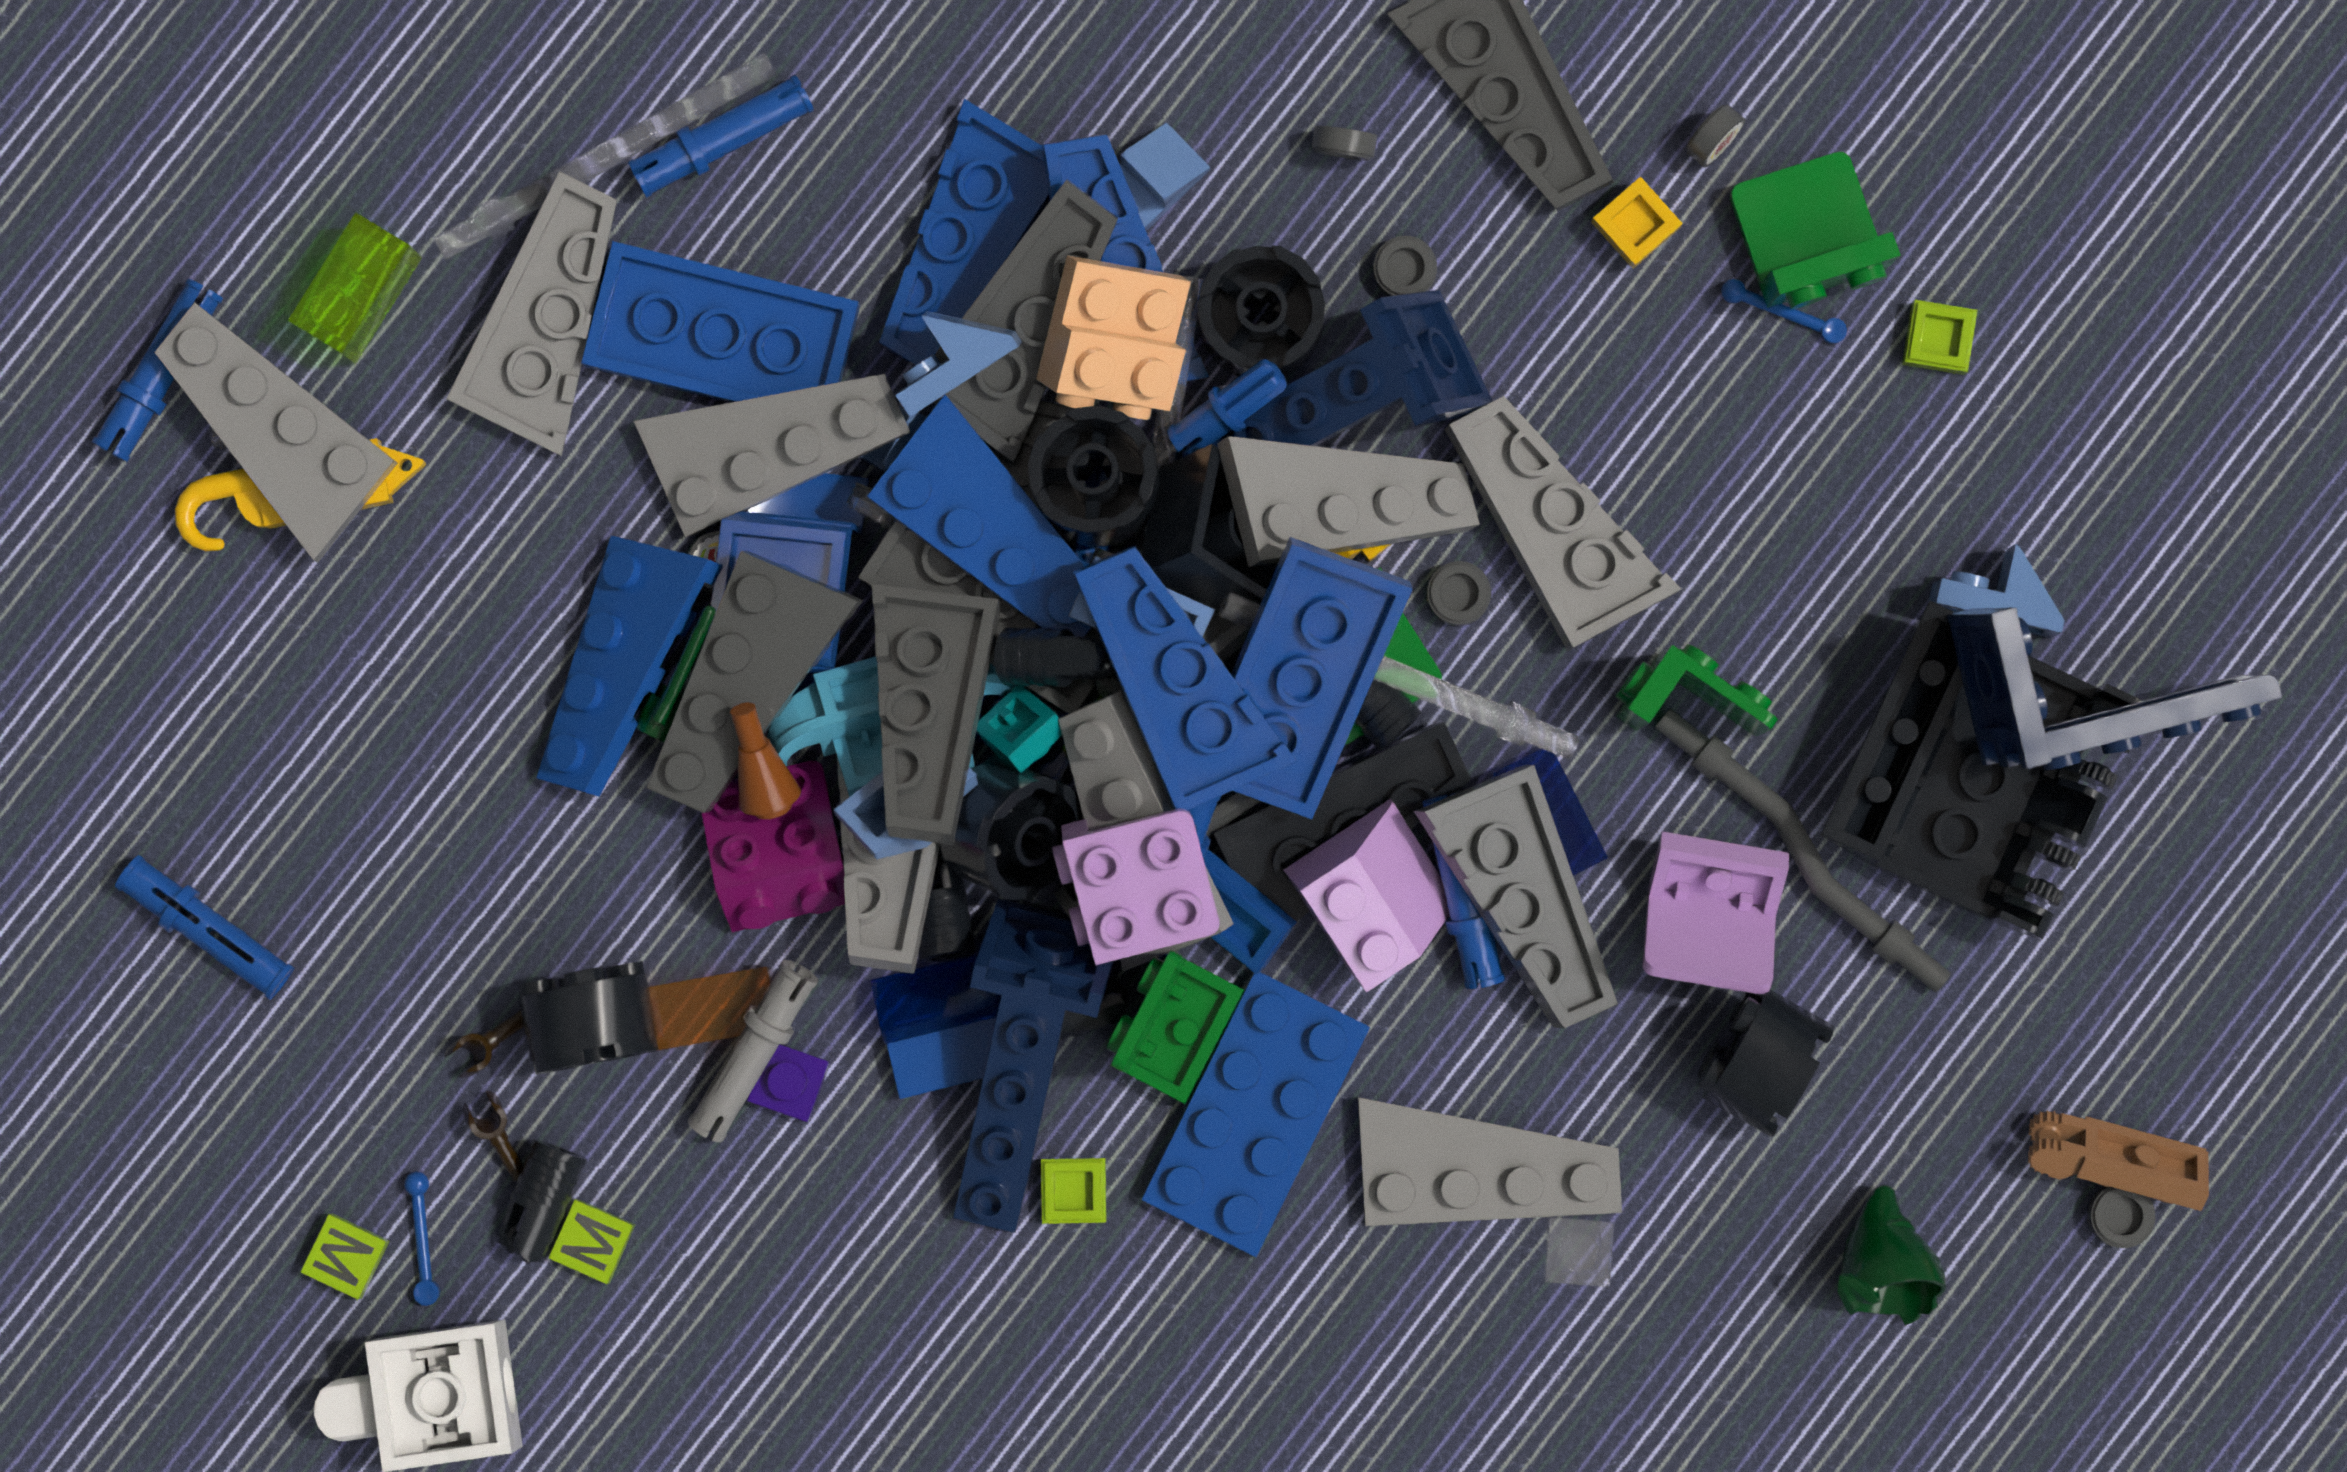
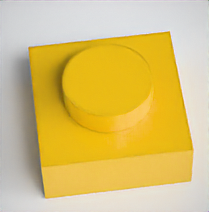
[1591,176,1683,269]

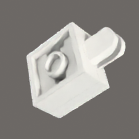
[314,1319,523,1472]

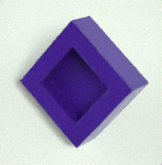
[747,1044,831,1122]

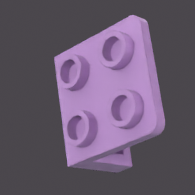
[1052,809,1220,965]
[1643,831,1789,994]

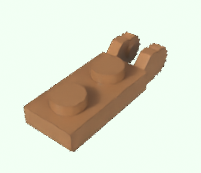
[2028,1110,2209,1211]

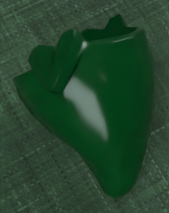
[1837,1185,1946,1325]

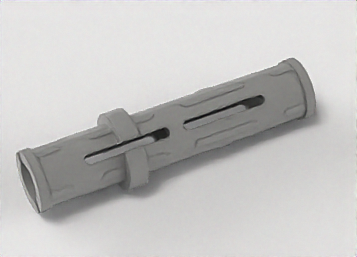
[688,960,818,1142]

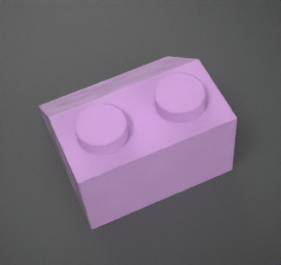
[1284,799,1450,993]

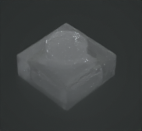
[1544,1217,1614,1287]

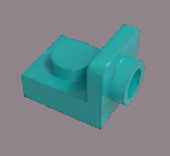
[976,684,1062,773]

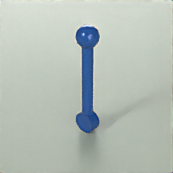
[1721,279,1847,344]
[404,1171,441,1306]

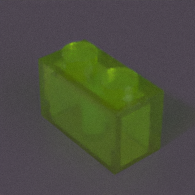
[288,212,422,365]

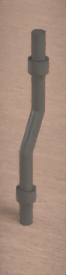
[1654,708,1951,992]

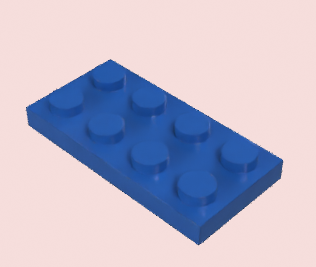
[581,241,860,403]
[1231,537,1413,819]
[1141,972,1370,1257]

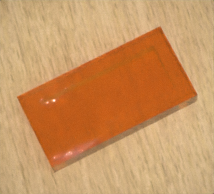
[649,966,771,1051]

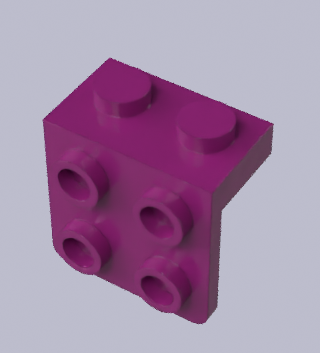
[702,761,845,932]

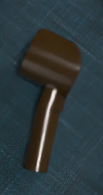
[445,1010,524,1078]
[463,1091,523,1182]

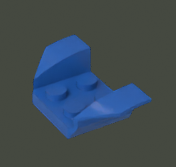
[707,473,869,696]

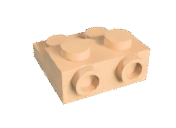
[1036,255,1191,420]

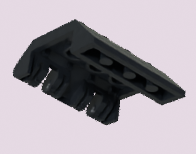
[1820,601,2141,940]

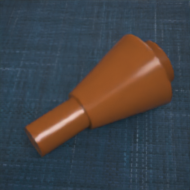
[730,702,801,819]

